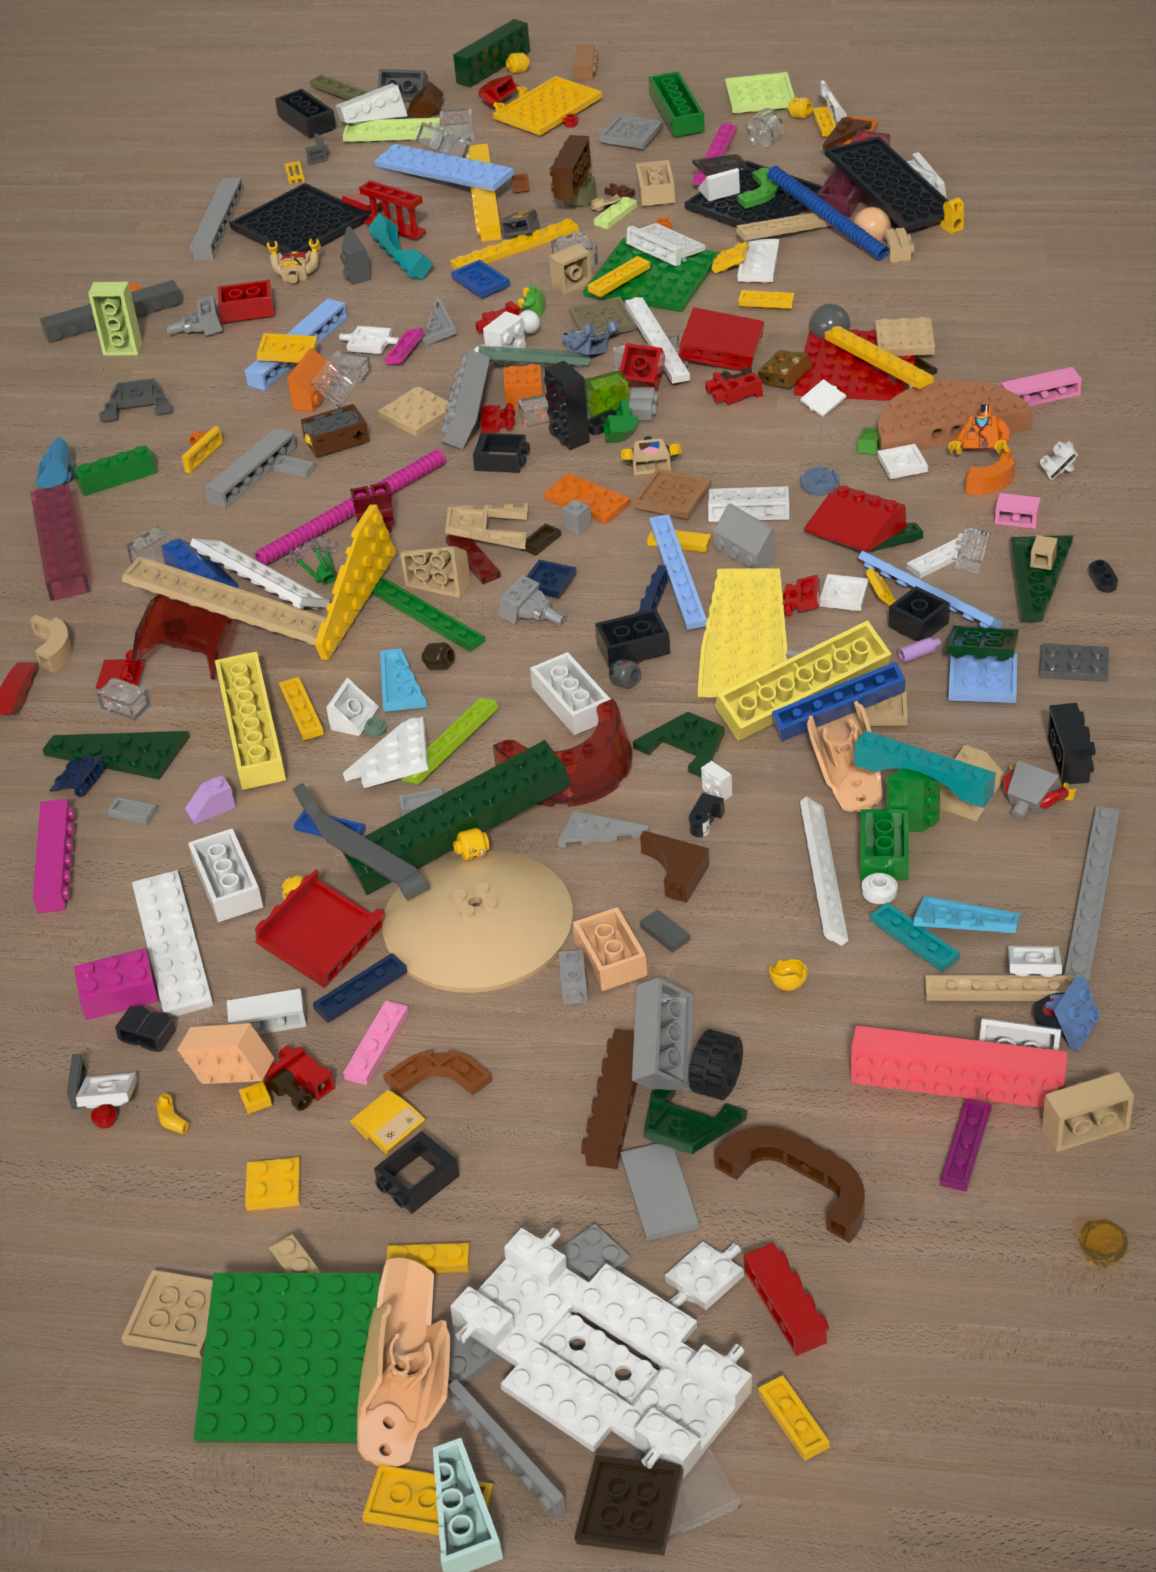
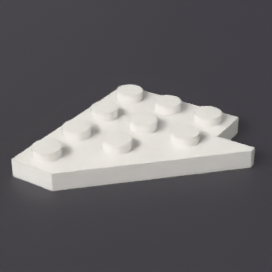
[343,717,429,788]

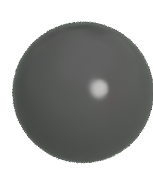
[809,304,850,339]

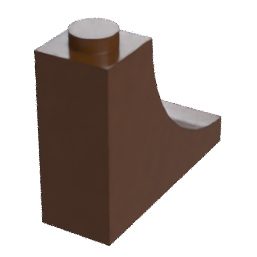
[640,831,710,903]

